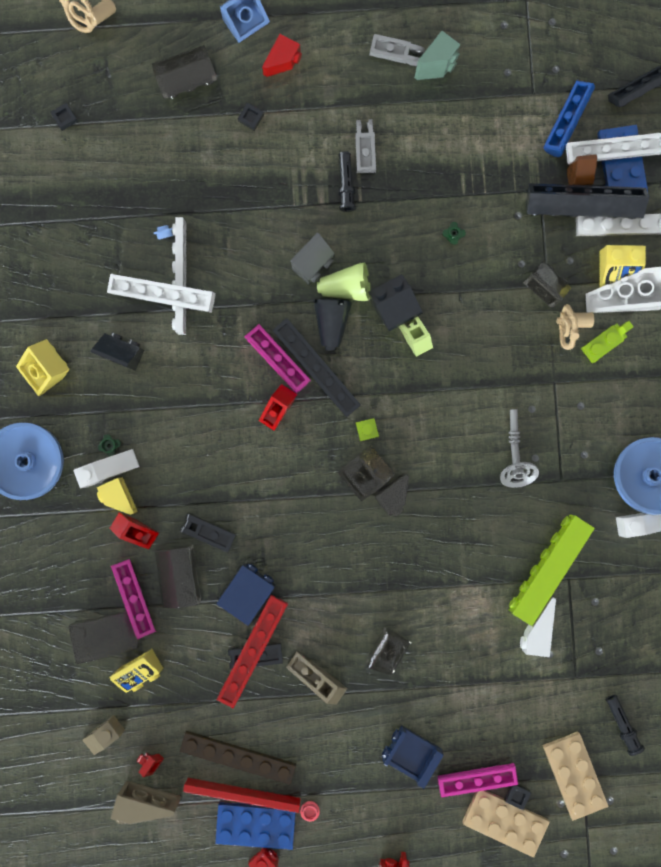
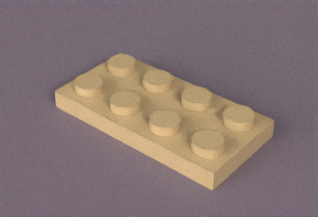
[542,731,609,821]
[462,790,550,858]

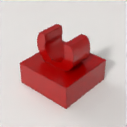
[137,753,164,777]

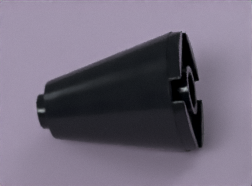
[314,298,352,350]

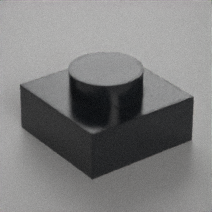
[50,103,78,131]
[238,103,264,131]
[504,785,531,810]

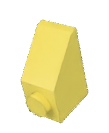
[97,477,138,515]

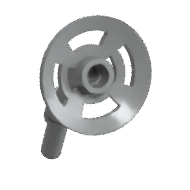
[500,409,539,488]

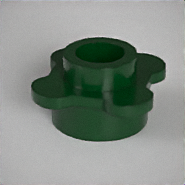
[443,222,466,245]
[98,434,121,457]

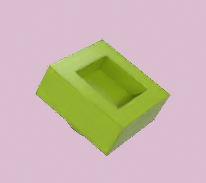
[356,418,379,441]

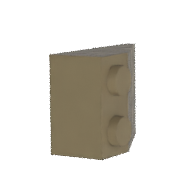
[110,781,182,824]

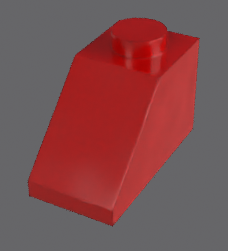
[262,34,302,77]
[259,384,298,431]
[109,512,159,550]

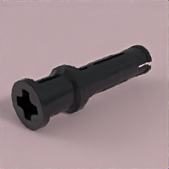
[338,151,357,212]
[605,694,645,756]

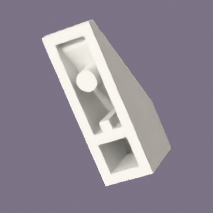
[73,449,140,488]
[616,513,661,538]
[520,596,556,657]

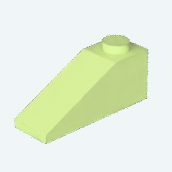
[399,316,433,356]

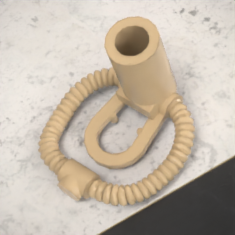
[59,0,116,33]
[557,304,594,350]

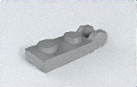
[370,34,425,66]
[355,119,376,173]

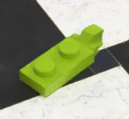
[581,321,634,363]

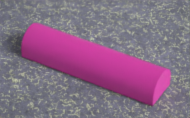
[245,324,311,394]
[111,559,156,639]
[437,763,518,798]

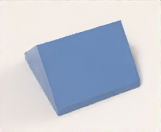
[220,0,270,42]

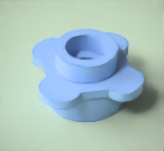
[154,225,173,239]

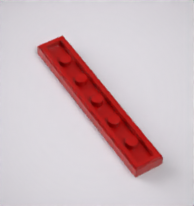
[216,594,288,709]
[183,778,301,813]

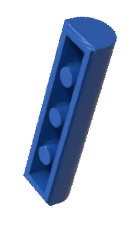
[543,80,595,157]

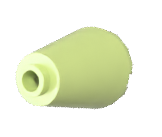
[317,263,371,301]

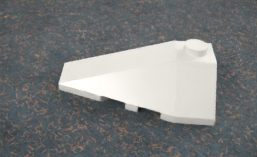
[586,267,661,313]

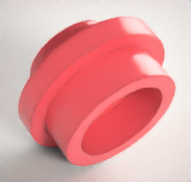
[300,801,320,822]

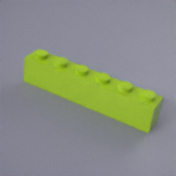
[508,514,595,626]

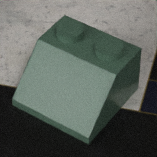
[414,31,460,80]

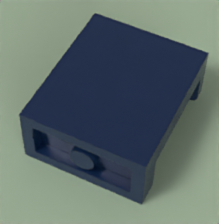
[217,563,276,626]
[382,725,444,789]

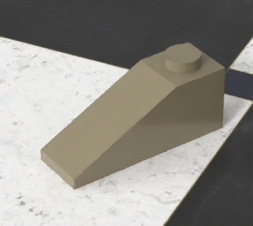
[286,652,347,705]

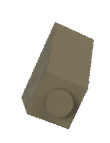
[82,715,125,755]

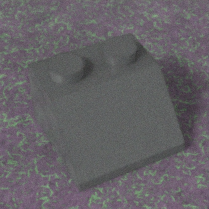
[291,232,335,285]

